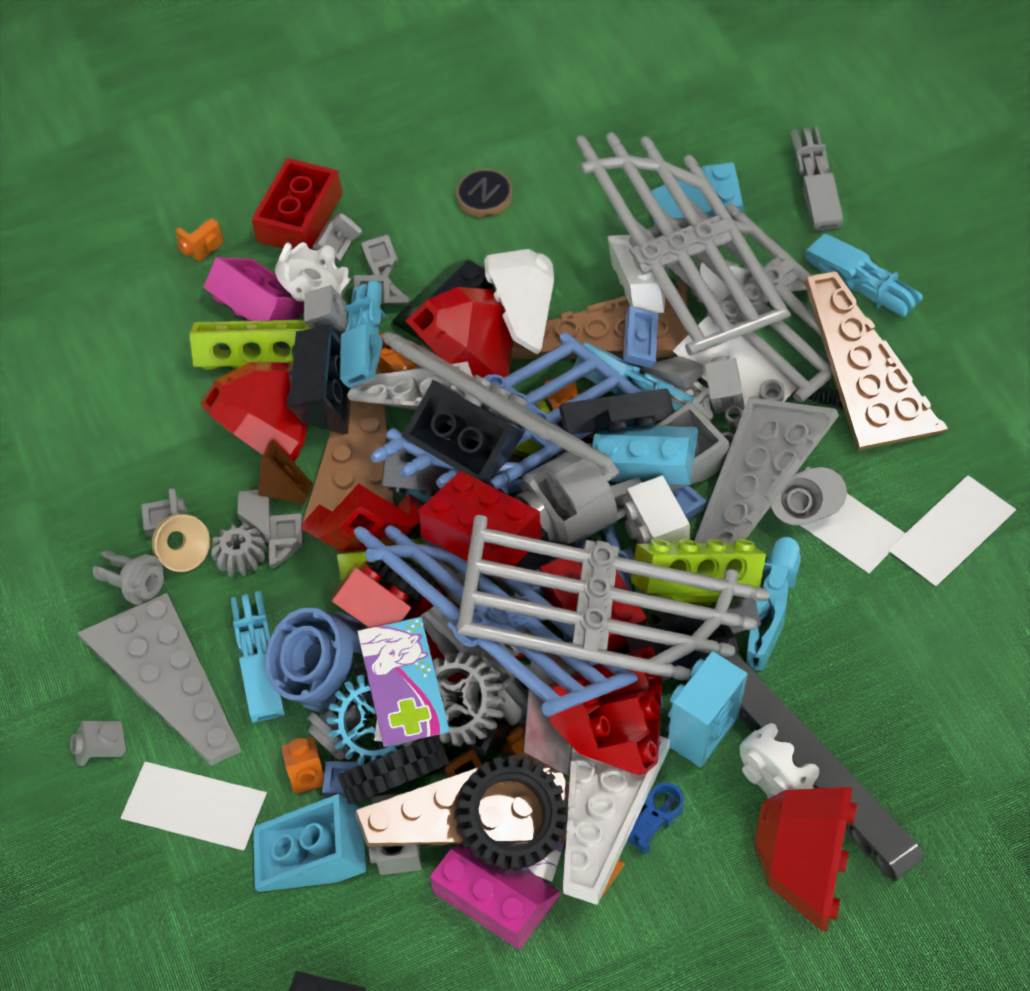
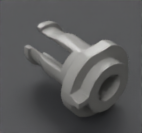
[93,550,164,605]
[307,682,375,762]

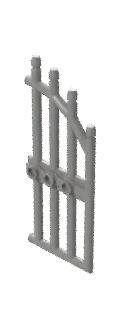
[576,132,791,356]
[617,196,833,403]
[383,332,612,468]
[456,515,769,680]

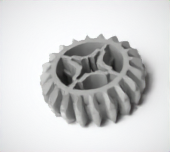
[433,651,507,746]

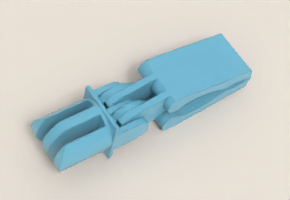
[804,233,923,318]
[340,281,386,388]
[573,342,694,411]
[746,537,801,671]
[230,591,286,723]

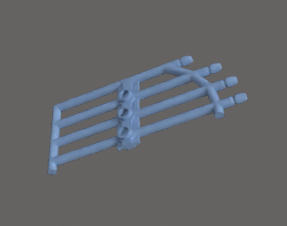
[370,332,642,489]
[354,525,638,717]

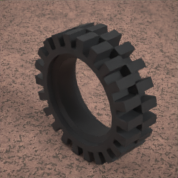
[337,735,450,804]
[454,756,568,871]

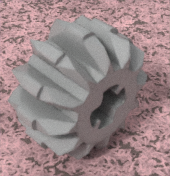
[211,523,266,577]

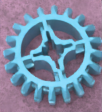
[327,675,409,766]

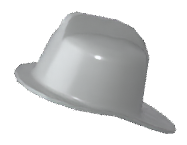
[771,467,847,526]

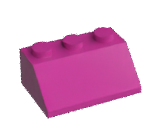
[203,257,304,321]
[430,843,561,950]

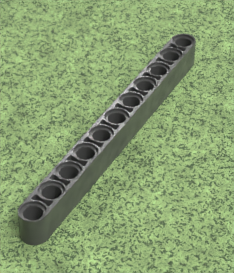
[651,610,924,881]

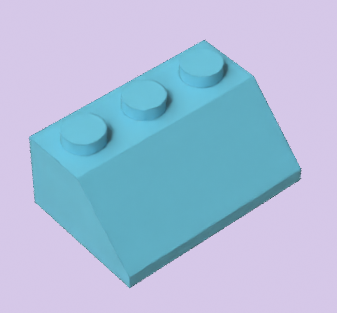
[592,425,698,485]

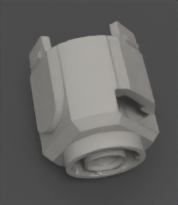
[515,451,627,544]

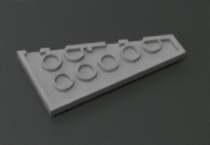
[694,397,839,543]
[77,593,242,766]

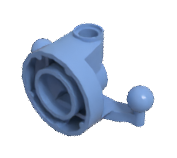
[265,607,364,714]

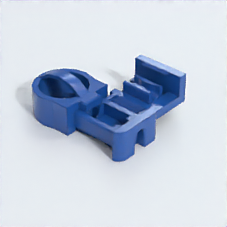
[627,783,684,853]

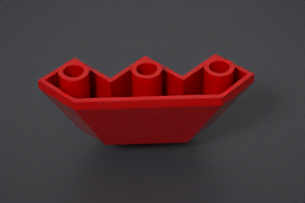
[405,287,513,378]
[200,362,307,462]
[301,483,425,552]
[543,646,662,775]
[755,787,857,931]

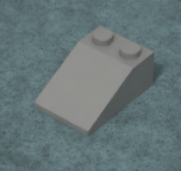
[656,401,730,491]

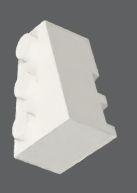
[608,235,669,313]

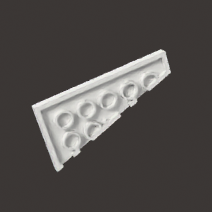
[563,736,670,905]

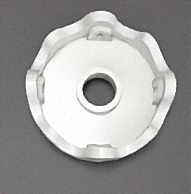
[275,242,351,302]
[740,723,819,799]

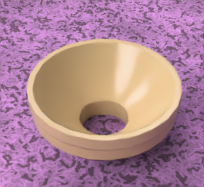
[152,514,210,572]

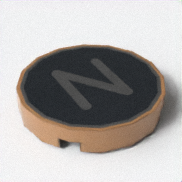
[456,169,513,218]

